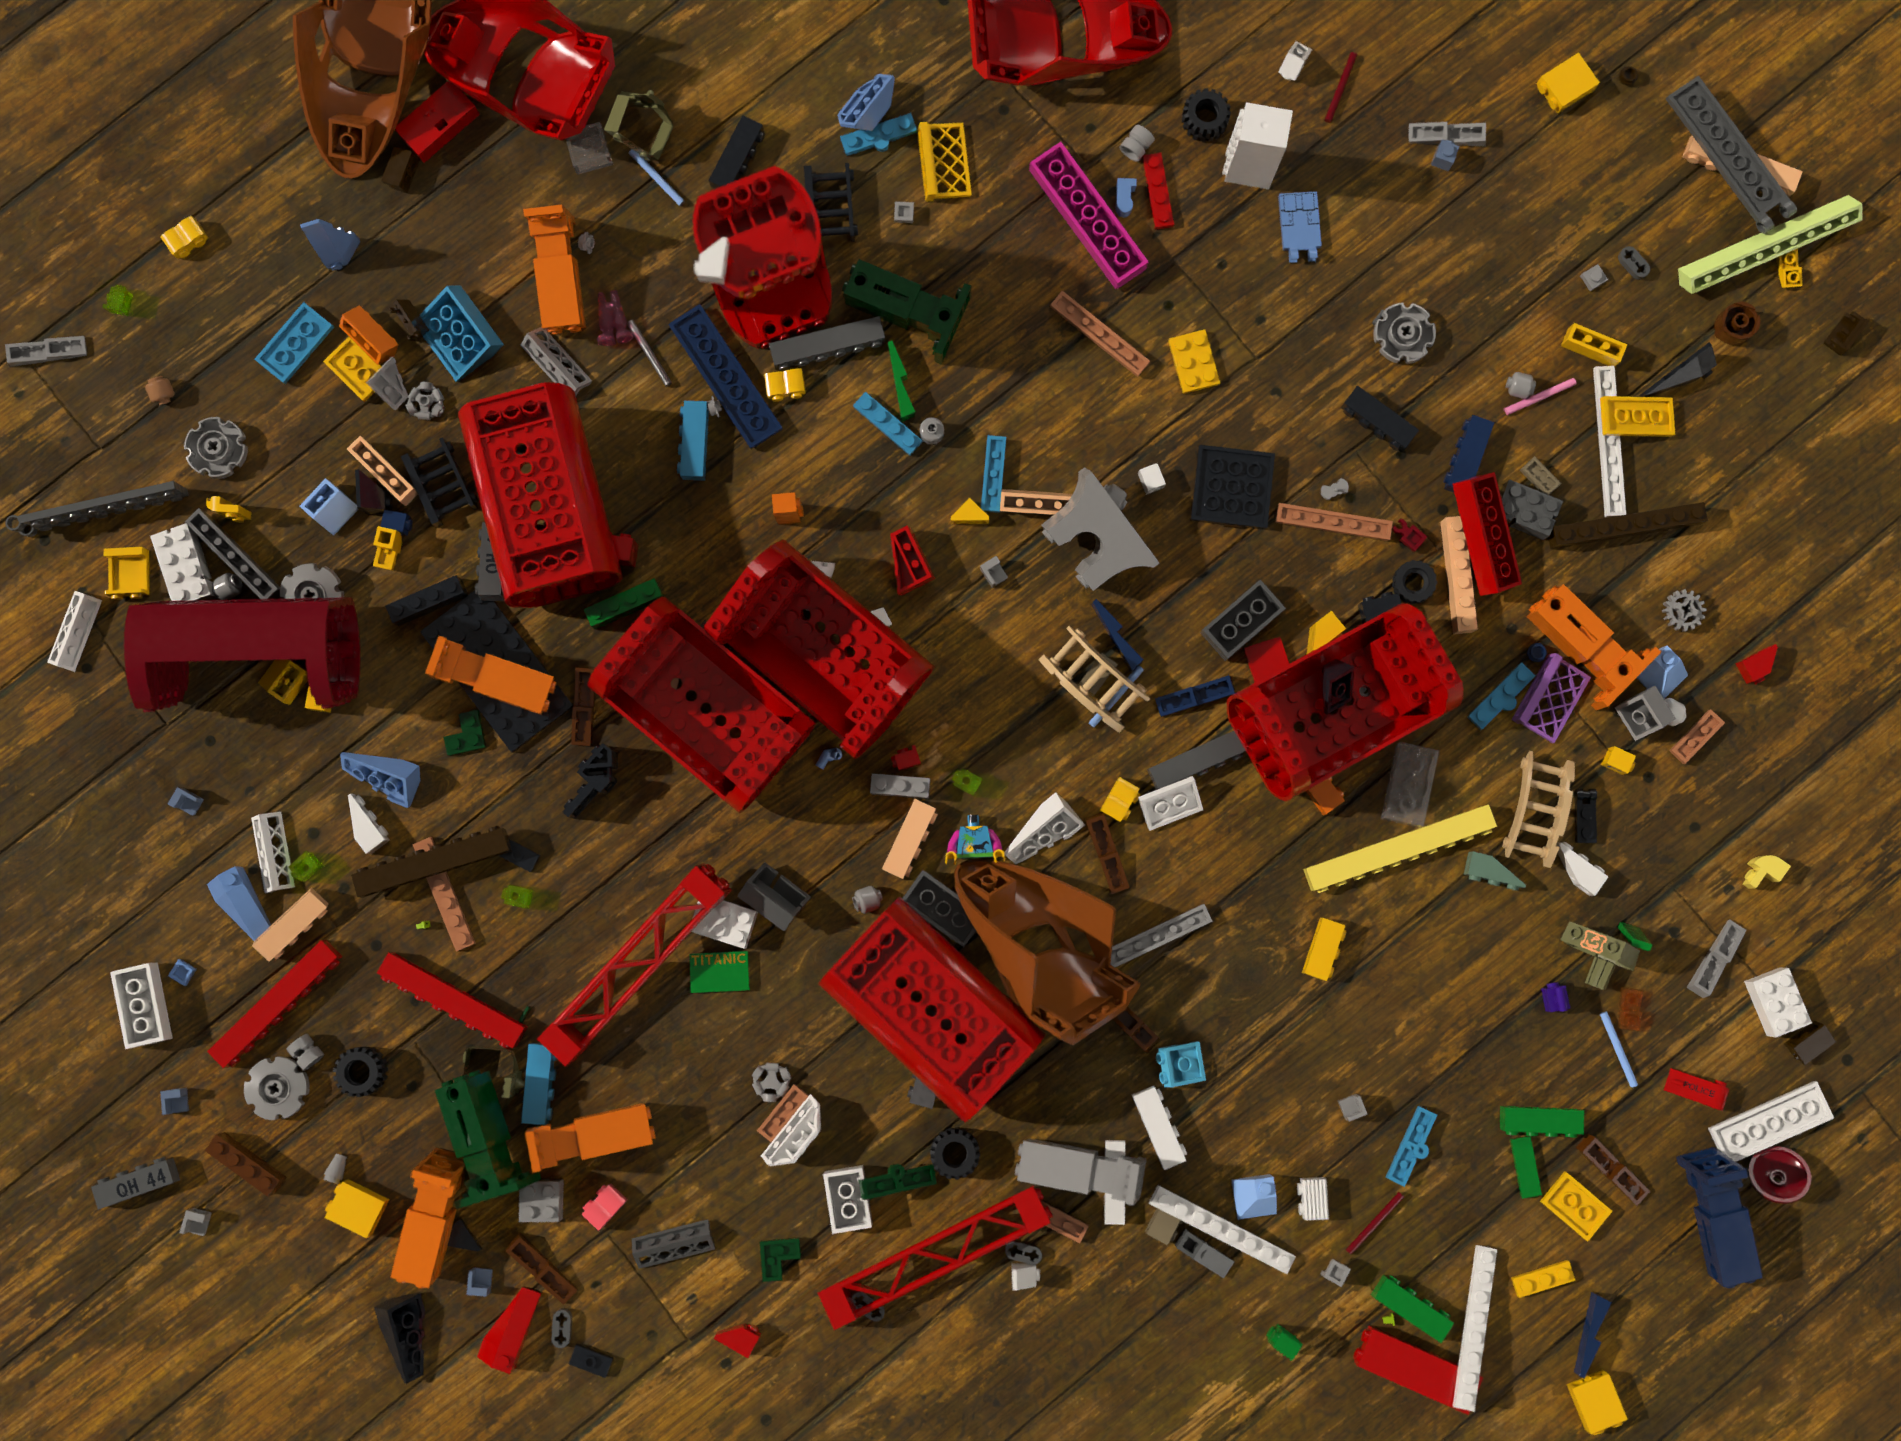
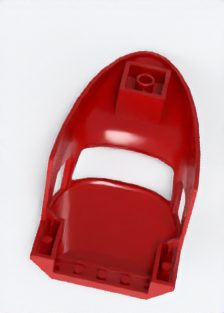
[423,0,615,140]
[967,0,1172,86]

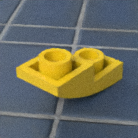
[1776,248,1802,288]

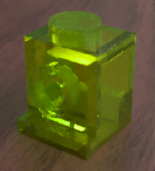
[102,285,133,316]
[952,768,983,796]
[288,851,324,882]
[501,885,534,909]

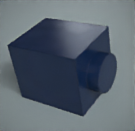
[381,510,413,536]

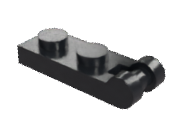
[1574,789,1597,843]

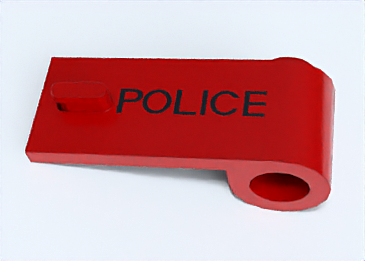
[1664,1068,1730,1111]

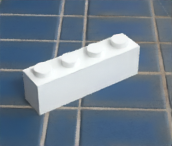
[1132,1086,1187,1170]

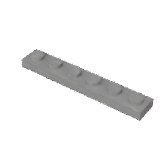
[1110,904,1212,967]

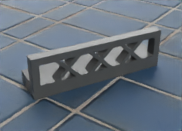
[632,1219,715,1269]

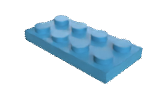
[254,302,334,384]

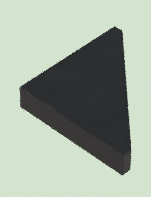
[447,1219,482,1251]

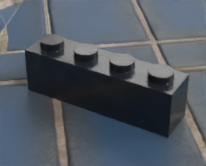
[708,115,765,189]
[1341,385,1419,452]
[385,575,468,626]

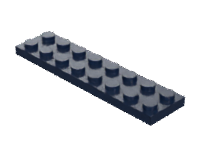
[668,304,783,450]

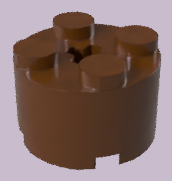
[1714,302,1761,345]

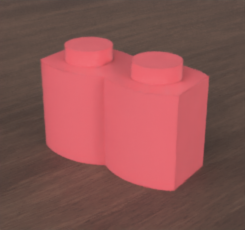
[582,1184,628,1231]

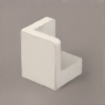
[1138,463,1166,495]

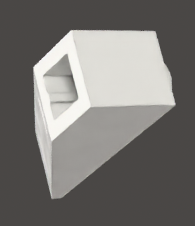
[348,794,390,854]
[1556,842,1608,896]

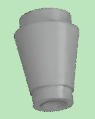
[324,1153,347,1184]

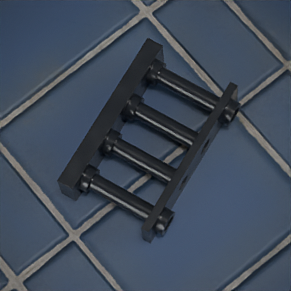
[804,163,858,242]
[401,437,478,528]

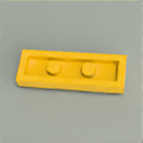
[1511,1260,1575,1298]

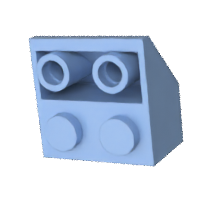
[300,478,358,535]

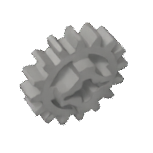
[1662,589,1706,632]

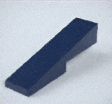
[1092,599,1143,672]
[1155,675,1236,717]
[1574,1292,1611,1378]

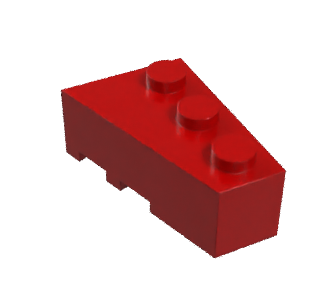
[890,525,935,596]

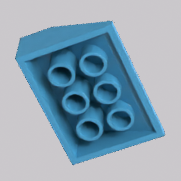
[420,285,504,382]

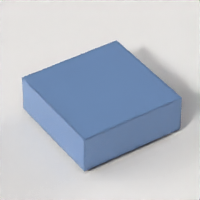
[168,959,197,986]

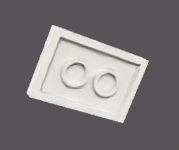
[1138,776,1203,831]

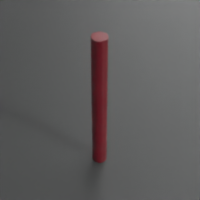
[1324,52,1357,123]
[1345,1192,1404,1255]

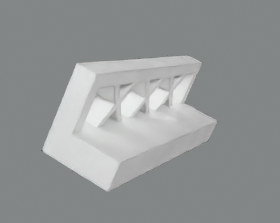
[47,591,102,672]
[251,812,295,893]

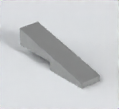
[1409,122,1486,146]
[5,336,87,367]
[1686,920,1746,998]

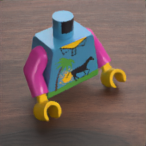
[945,815,1005,865]

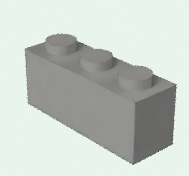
[870,774,930,799]

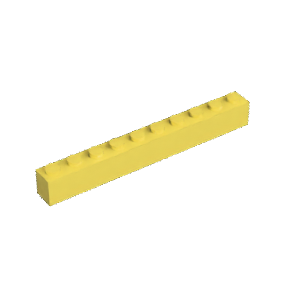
[1303,805,1497,893]

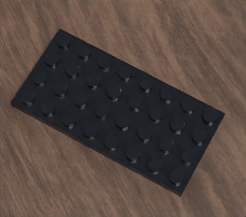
[420,590,574,753]

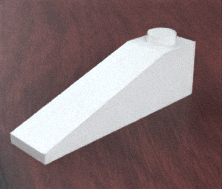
[1004,792,1085,864]

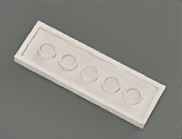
[1708,1081,1834,1162]

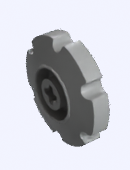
[1373,303,1436,364]
[184,417,248,479]
[280,563,344,599]
[244,1056,310,1120]

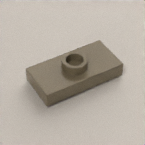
[1520,456,1561,495]

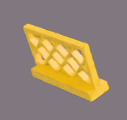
[917,122,972,201]

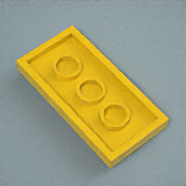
[1600,396,1675,437]

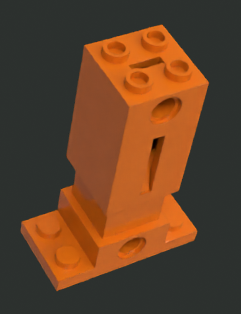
[523,205,586,335]
[1526,584,1661,711]
[425,636,557,715]
[525,1103,656,1173]
[390,1148,467,1289]

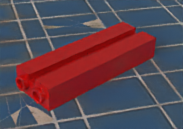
[1353,1325,1483,1415]

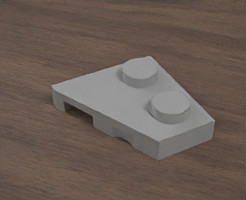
[366,357,408,410]

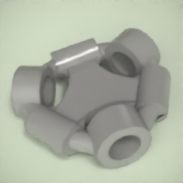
[405,382,445,420]
[752,1063,792,1102]

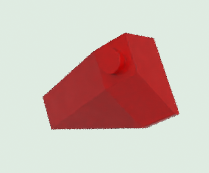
[477,1287,542,1374]

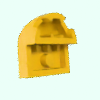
[206,496,252,523]

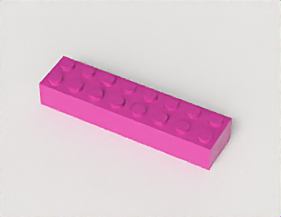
[1029,142,1149,290]

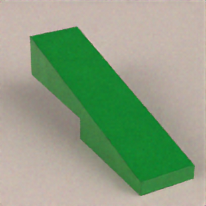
[888,341,916,422]

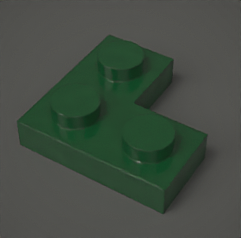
[443,710,486,756]
[760,1237,801,1282]

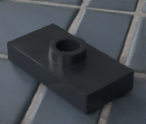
[499,839,541,872]
[569,1344,613,1378]

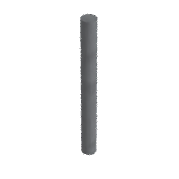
[627,320,672,387]

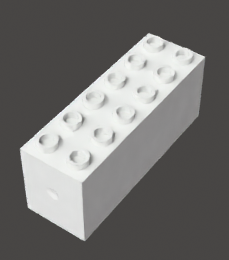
[1222,102,1293,189]

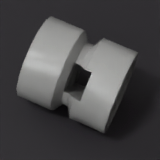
[1119,125,1154,162]
[286,1033,324,1071]

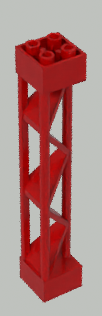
[537,863,732,1066]
[818,1185,1053,1330]

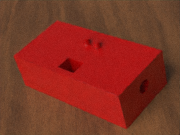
[395,80,480,163]

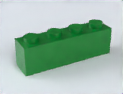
[584,578,664,630]
[1500,1106,1584,1138]
[1371,1275,1454,1343]

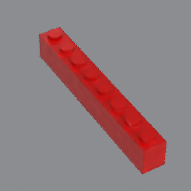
[207,940,343,1068]
[377,952,528,1049]

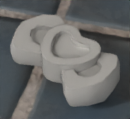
[1321,478,1349,500]

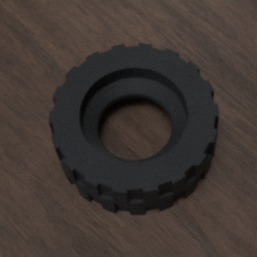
[1392,560,1437,604]

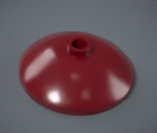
[1748,1146,1811,1204]

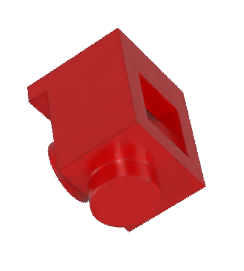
[891,745,921,771]

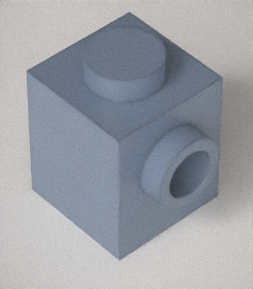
[1431,140,1460,171]

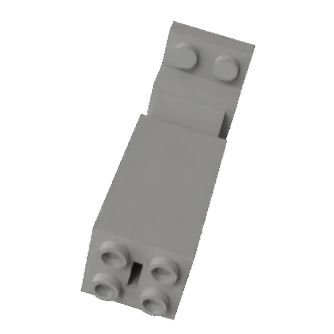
[1015,1138,1147,1205]

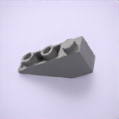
[1174,1228,1234,1278]

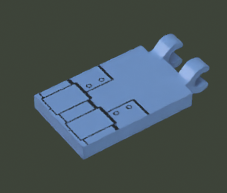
[1278,192,1321,263]

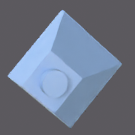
[1636,646,1688,699]
[1231,1174,1277,1220]

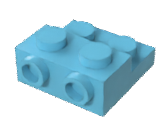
[1156,1042,1206,1088]

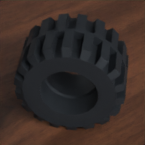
[1181,88,1231,142]
[333,1046,388,1097]
[930,1127,980,1180]

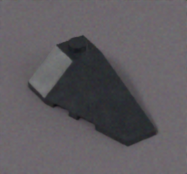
[1638,342,1717,397]
[374,1292,425,1384]

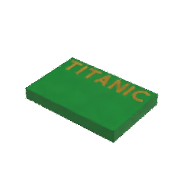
[689,951,750,993]

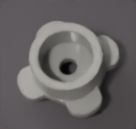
[578,232,595,254]
[707,396,722,417]

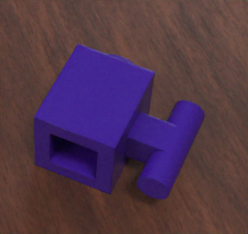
[1541,982,1570,1012]

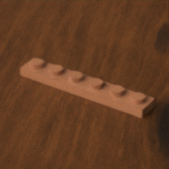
[1050,291,1150,377]
[1275,503,1393,541]
[412,837,476,951]

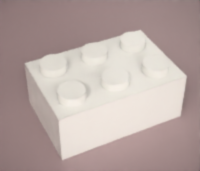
[692,900,758,949]
[1744,967,1812,1037]
[823,1165,873,1234]

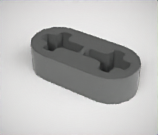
[1618,246,1650,280]
[1005,1240,1042,1265]
[851,1291,885,1321]
[552,1308,572,1348]

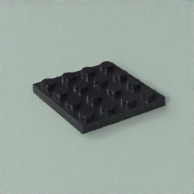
[1191,445,1275,529]

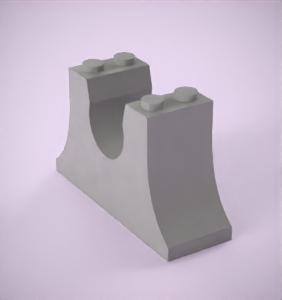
[1041,467,1159,591]

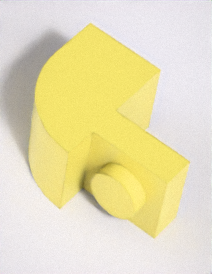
[1743,855,1791,889]

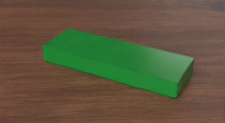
[1618,922,1653,951]
[1510,1136,1542,1198]

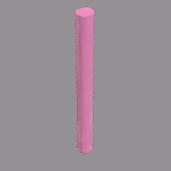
[1504,378,1576,415]

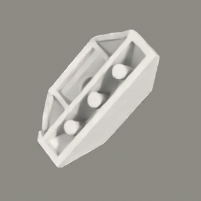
[761,1094,821,1166]

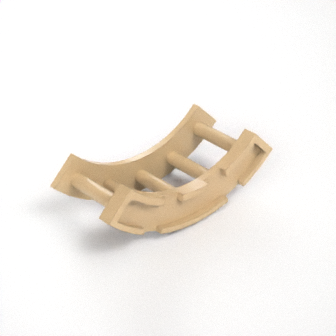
[1039,626,1150,733]
[1502,751,1575,868]

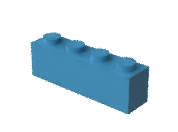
[677,401,709,480]
[521,1043,557,1125]

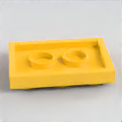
[1168,329,1220,394]
[323,337,382,402]
[1540,1171,1612,1241]

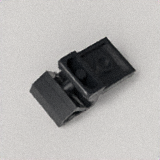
[563,743,618,819]

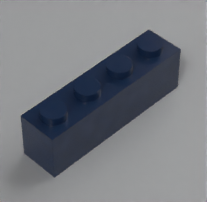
[1443,415,1495,493]

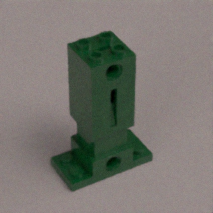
[842,259,971,365]
[434,1070,541,1209]

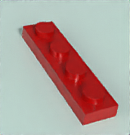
[1142,153,1174,230]

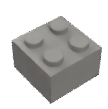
[1615,686,1676,741]
[519,1179,563,1222]

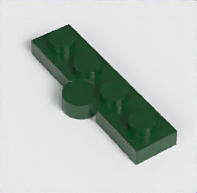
[859,1164,937,1200]

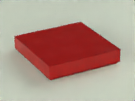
[1243,637,1289,683]

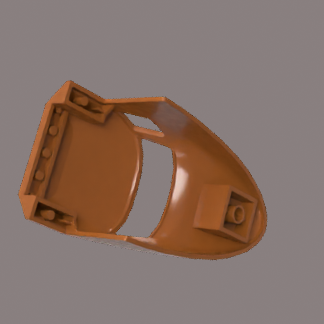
[293,0,432,178]
[954,859,1140,1045]

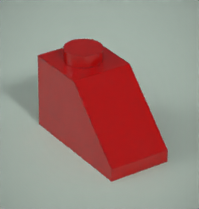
[1735,644,1778,684]
[713,1324,761,1358]

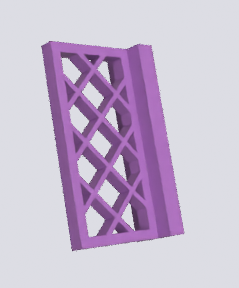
[1512,653,1591,743]

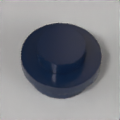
[1527,643,1547,662]

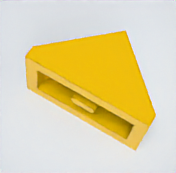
[951,498,989,524]

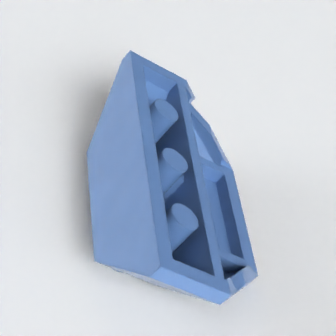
[837,74,895,131]

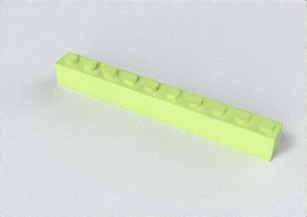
[1678,195,1862,294]

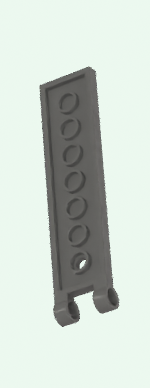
[1666,76,1797,234]
[5,481,189,537]

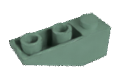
[1463,851,1526,891]

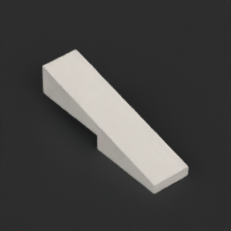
[1104,1140,1125,1225]

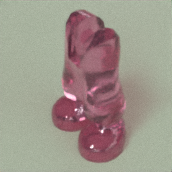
[597,290,633,346]

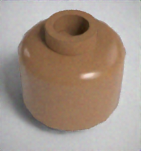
[145,376,175,405]

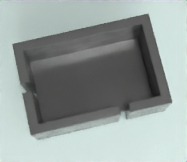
[1500,479,1563,540]
[738,862,811,931]

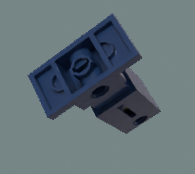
[1676,1147,1763,1288]

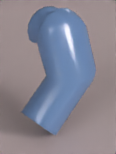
[815,748,842,770]

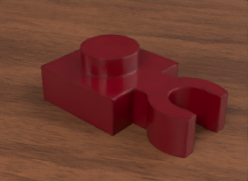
[1392,518,1427,552]

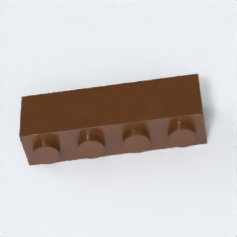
[205,1132,287,1197]

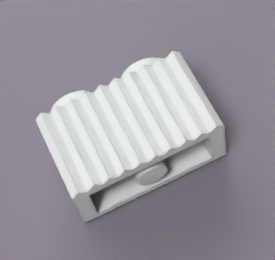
[1297,1177,1329,1220]

